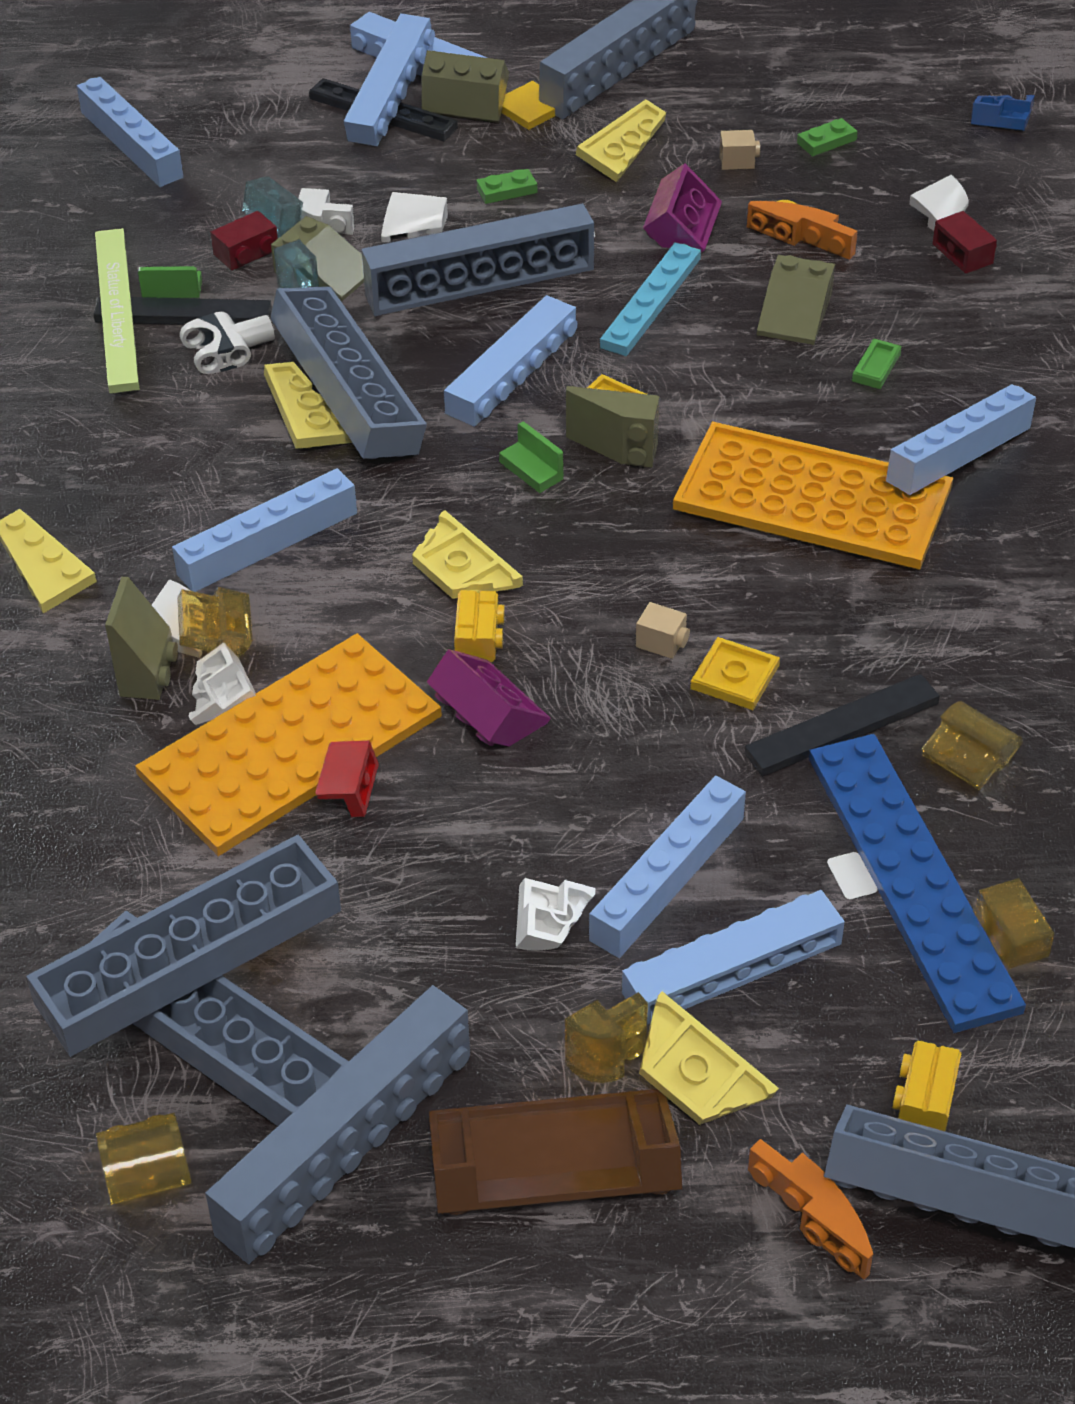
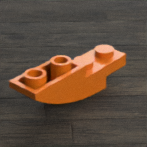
[747,201,858,260]
[748,1139,873,1280]

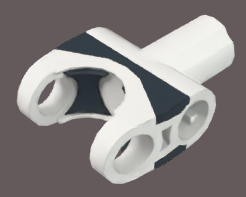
[179,312,275,374]

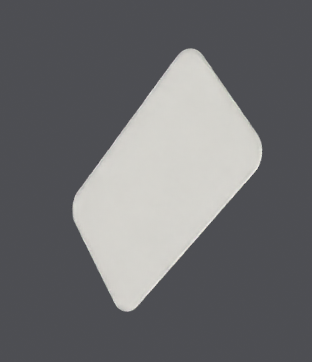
[827,852,877,899]

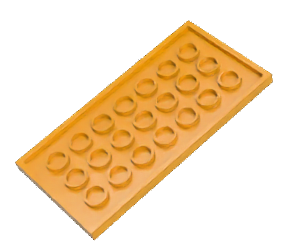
[673,421,953,569]
[135,633,442,857]

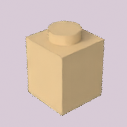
[719,130,760,170]
[636,602,690,659]

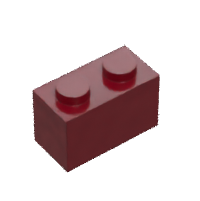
[210,211,278,271]
[932,211,997,274]

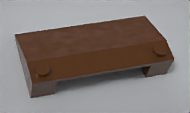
[429,1089,682,1215]

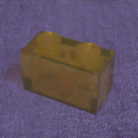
[973,878,1054,969]

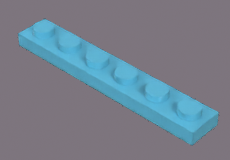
[600,242,701,356]

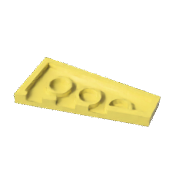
[576,99,666,182]
[264,362,352,449]
[0,509,97,613]

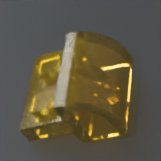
[177,587,253,657]
[921,701,1023,790]
[565,992,648,1083]
[96,1113,192,1205]

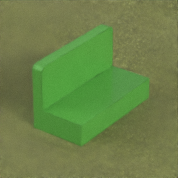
[138,266,202,298]
[499,421,563,493]

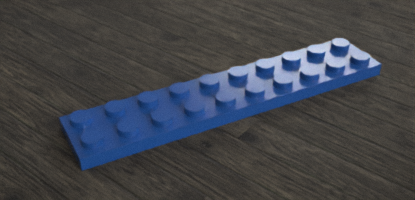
[809,734,1026,1033]

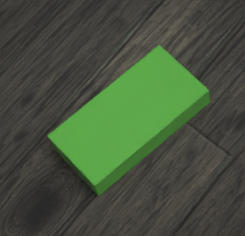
[852,339,902,389]

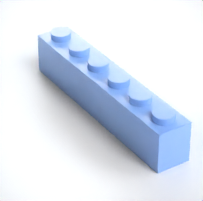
[350,12,487,76]
[344,13,435,146]
[77,77,183,187]
[444,295,577,427]
[886,384,1036,495]
[172,468,357,593]
[589,775,746,958]
[622,890,845,1026]

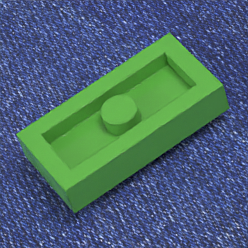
[797,118,857,157]
[476,169,537,204]

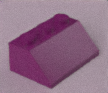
[643,163,722,253]
[427,649,551,746]

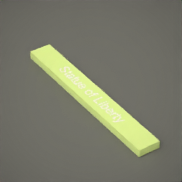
[95,228,140,393]

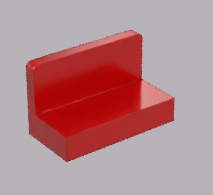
[315,740,379,817]

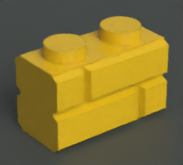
[454,590,505,662]
[892,1041,961,1131]

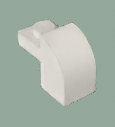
[298,188,354,235]

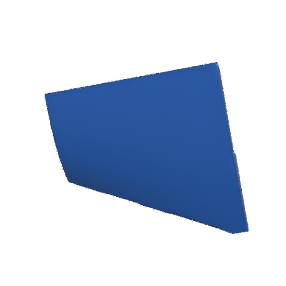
[971,95,1035,130]

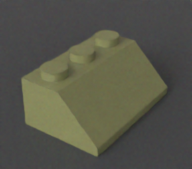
[422,50,509,123]

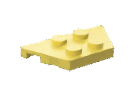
[412,511,523,599]
[639,991,779,1125]

